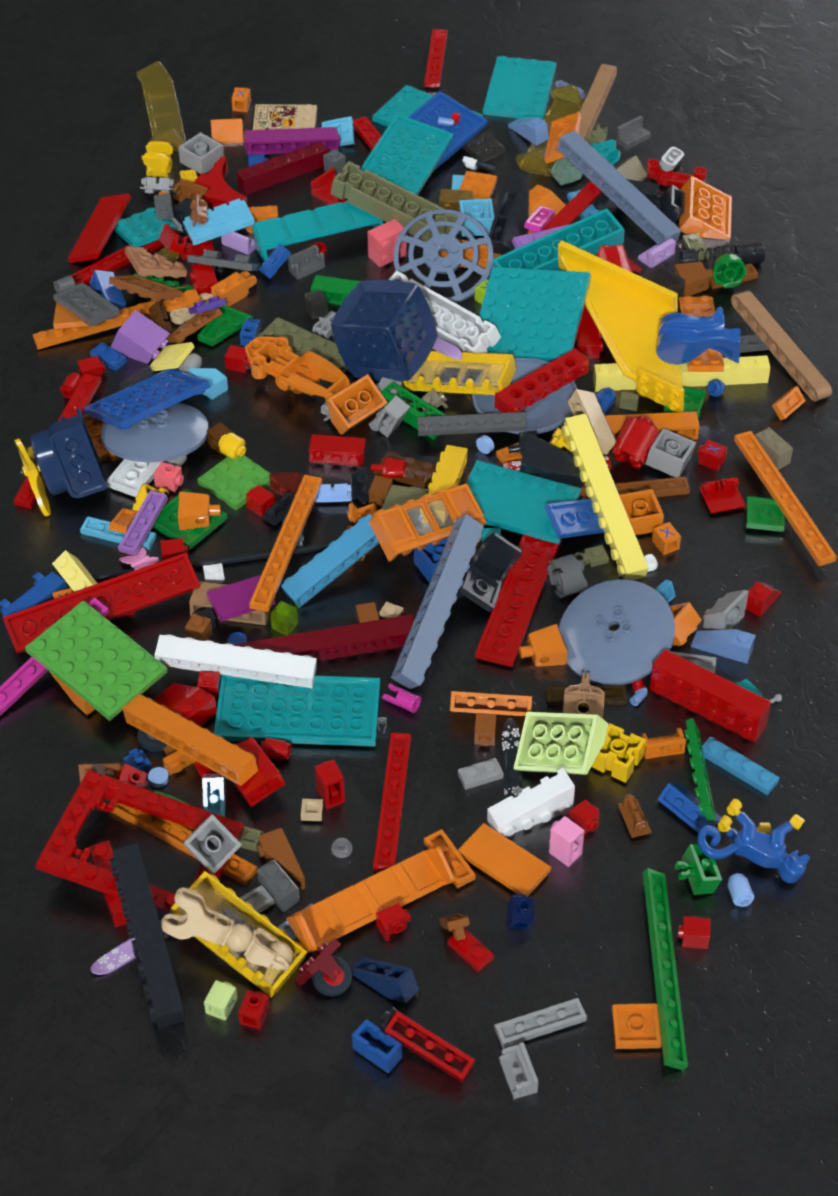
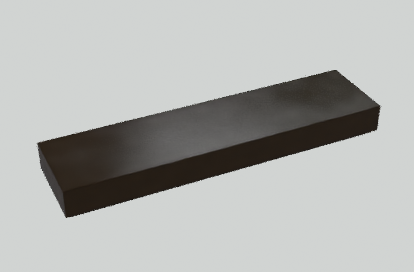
[546,685,627,706]

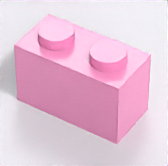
[549,816,584,867]

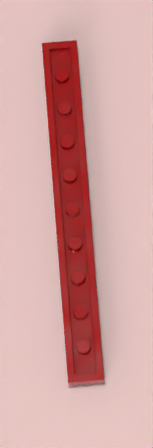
[14,373,102,509]

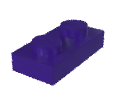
[188,296,226,314]

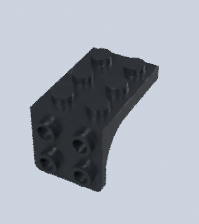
[459,532,523,612]

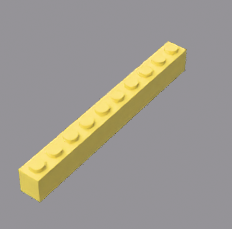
[593,356,771,392]
[562,414,649,581]

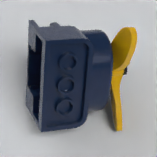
[14,408,107,517]

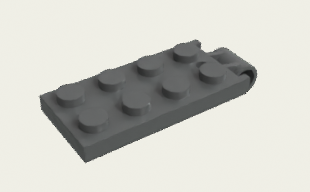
[53,275,119,327]

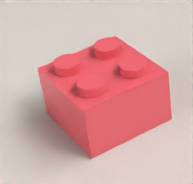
[368,219,406,267]

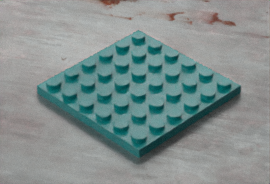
[479,267,591,362]

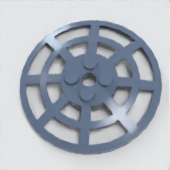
[394,209,494,303]

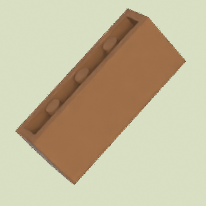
[189,581,270,625]

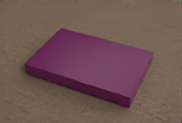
[206,575,275,622]

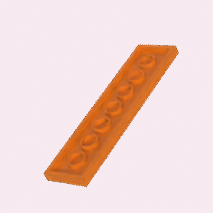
[679,296,724,372]

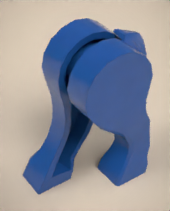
[656,307,741,365]

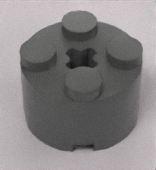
[547,554,588,598]

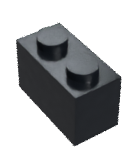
[660,185,685,223]

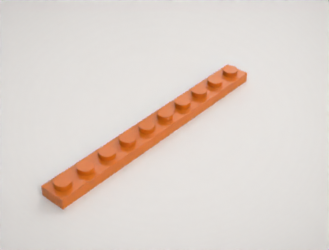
[33,289,201,349]
[734,431,837,566]
[249,475,322,612]

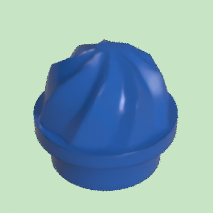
[707,379,726,397]

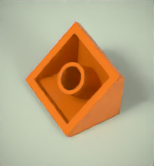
[211,119,243,144]

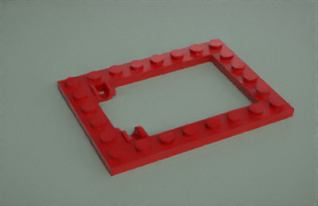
[36,769,244,915]

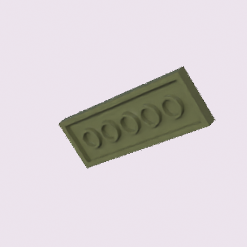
[258,317,349,375]

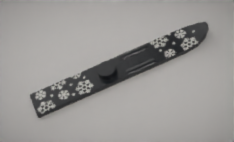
[502,718,523,799]

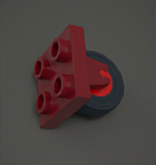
[294,938,352,997]

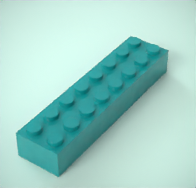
[492,208,625,271]

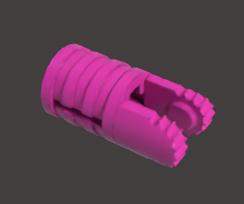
[382,683,421,713]

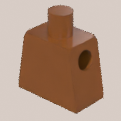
[675,262,713,296]

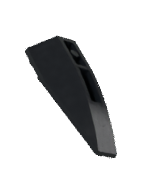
[489,170,529,255]

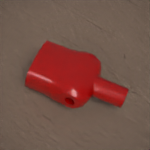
[371,458,406,478]

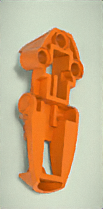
[245,337,350,402]

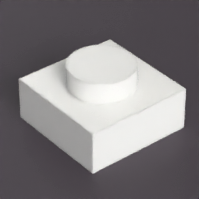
[203,563,225,583]

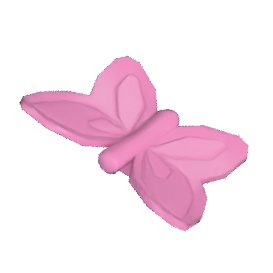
[119,547,159,571]

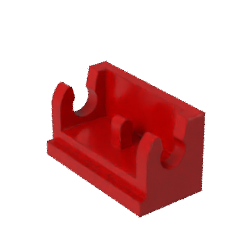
[159,223,187,255]

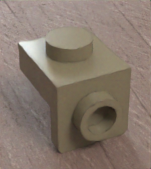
[421,388,449,412]

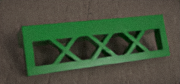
[381,382,447,440]

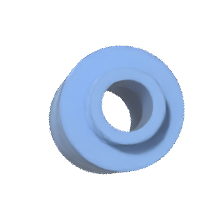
[727,874,754,907]

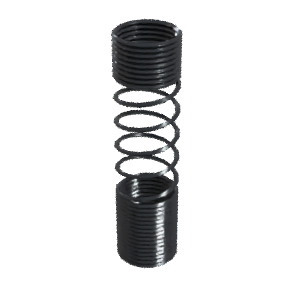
[679,242,765,269]

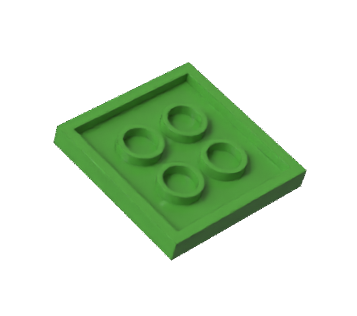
[198,455,275,510]

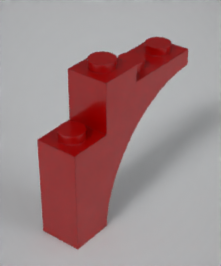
[194,156,247,211]

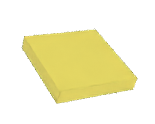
[149,342,194,371]

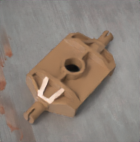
[563,673,605,719]

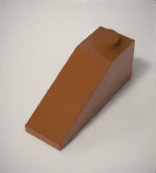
[256,828,305,890]

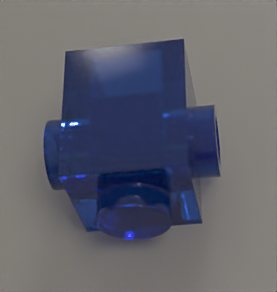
[507,894,534,930]

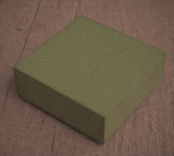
[619,391,639,412]
[238,826,264,852]

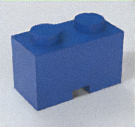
[352,1019,402,1073]

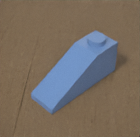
[508,117,549,146]
[691,629,755,664]

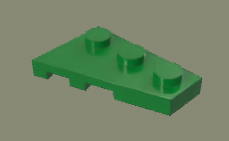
[198,305,253,346]

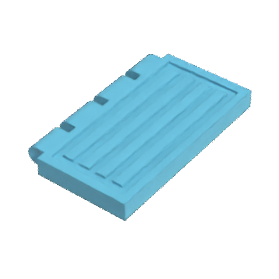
[183,199,255,245]

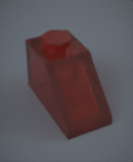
[269,472,304,498]

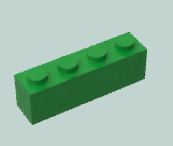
[311,275,360,305]

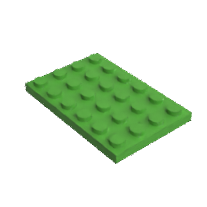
[25,600,167,721]

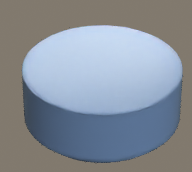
[476,435,494,454]
[148,767,169,788]

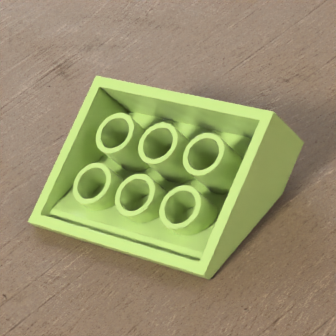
[513,712,609,775]

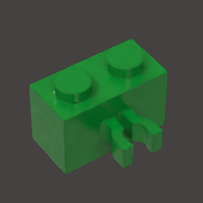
[674,843,722,895]

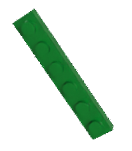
[684,718,716,822]

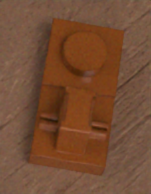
[439,913,470,941]

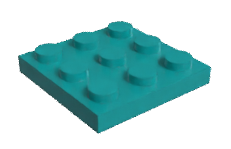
[114,207,178,247]

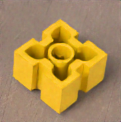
[591,723,646,783]

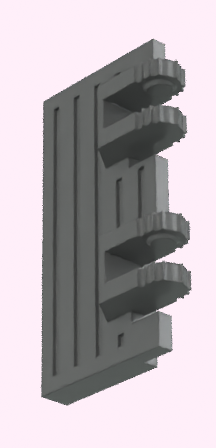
[187,250,260,271]

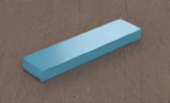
[80,516,157,550]

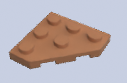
[125,247,187,278]

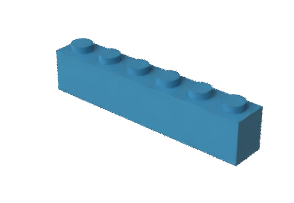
[281,514,379,608]

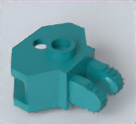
[591,139,621,166]

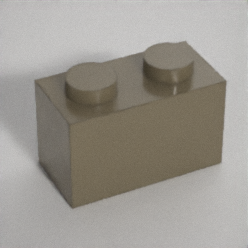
[755,427,793,470]

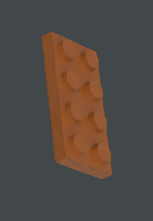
[109,275,181,302]

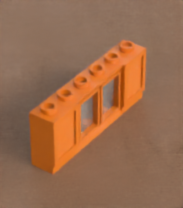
[369,483,486,562]

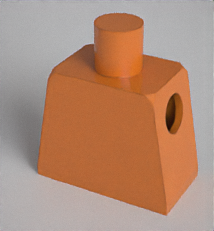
[178,492,221,530]
[519,624,568,667]

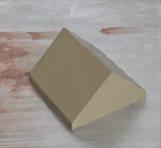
[614,155,647,181]

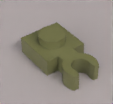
[586,124,608,145]
[574,545,609,567]

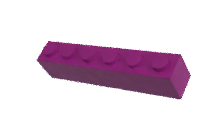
[243,127,340,155]

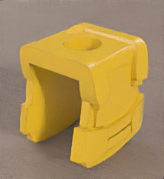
[142,141,173,178]

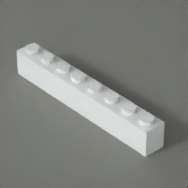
[155,634,317,688]

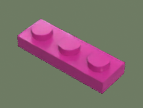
[524,206,555,233]

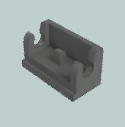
[288,245,325,280]

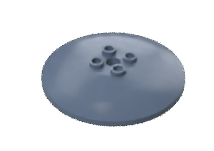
[472,358,577,434]
[100,402,209,462]
[559,580,675,685]

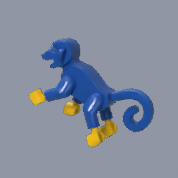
[697,799,810,883]

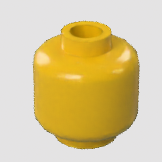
[218,433,246,459]

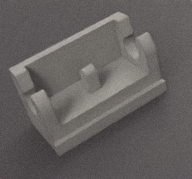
[499,1042,538,1099]

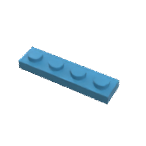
[702,737,780,795]

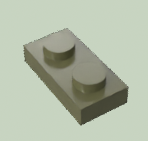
[682,233,709,260]

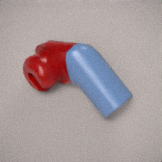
[438,112,460,127]
[630,679,647,706]

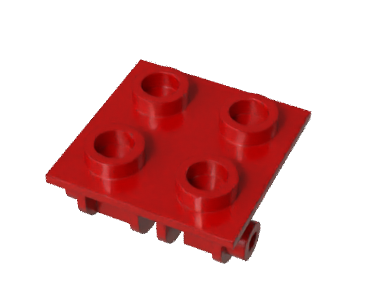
[699,477,746,514]

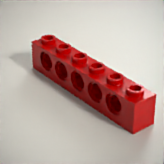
[494,348,589,413]

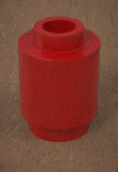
[60,373,82,398]
[260,738,291,761]

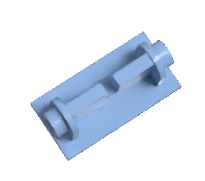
[315,483,352,503]

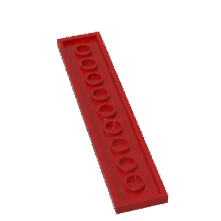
[475,535,562,667]
[3,552,200,654]

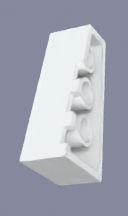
[487,768,575,837]

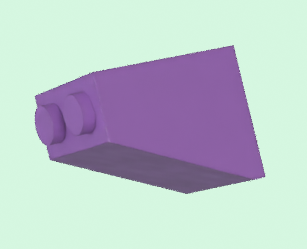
[111,310,170,364]

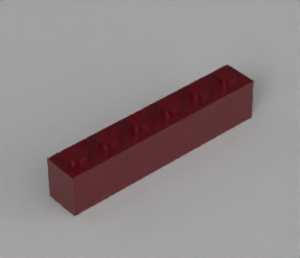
[236,142,328,195]

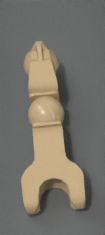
[160,888,293,970]

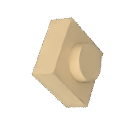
[378,602,404,620]
[301,799,323,821]

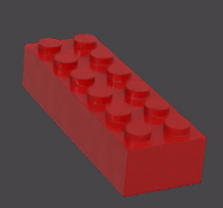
[650,649,771,742]

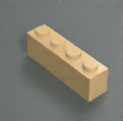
[568,389,616,455]

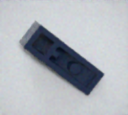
[350,956,419,1003]

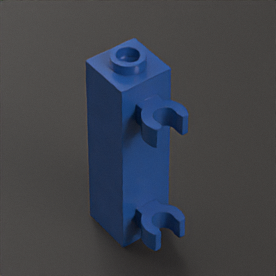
[0,572,67,624]

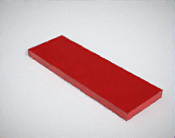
[68,193,131,263]

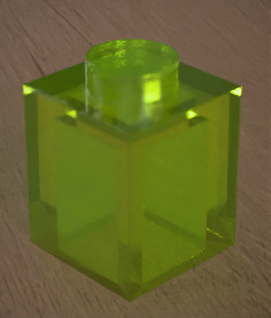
[270,601,298,636]

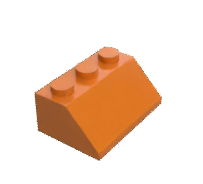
[327,374,388,435]

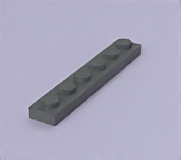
[417,412,526,436]

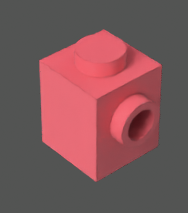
[153,462,184,492]

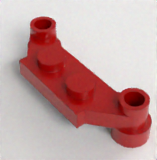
[647,159,707,188]

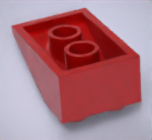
[153,683,217,727]

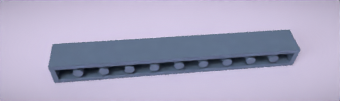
[557,130,681,245]
[391,514,484,690]

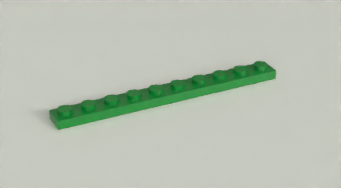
[643,868,688,1070]

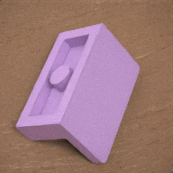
[221,232,256,255]
[638,238,676,268]

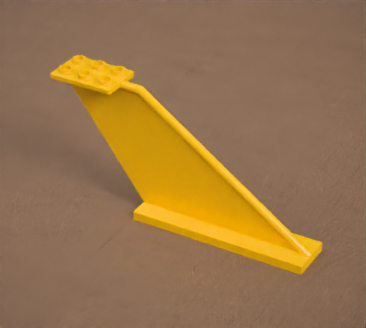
[558,240,684,412]

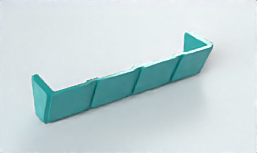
[252,201,383,261]

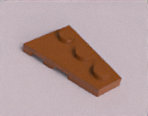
[167,308,222,344]

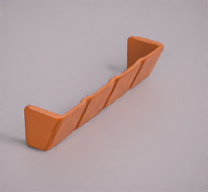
[286,846,455,952]

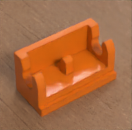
[641,728,686,759]

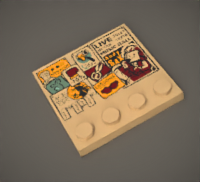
[253,104,317,130]

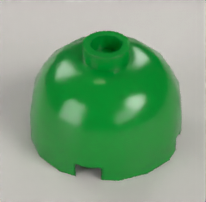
[712,253,746,288]

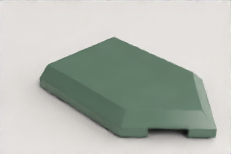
[551,157,583,185]

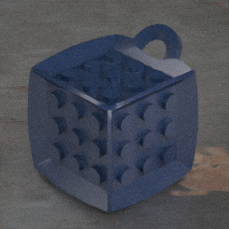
[331,280,437,381]

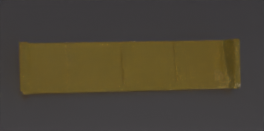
[137,61,186,151]
[515,85,583,176]

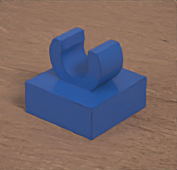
[123,748,152,772]

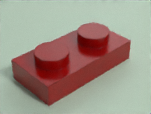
[448,927,494,972]

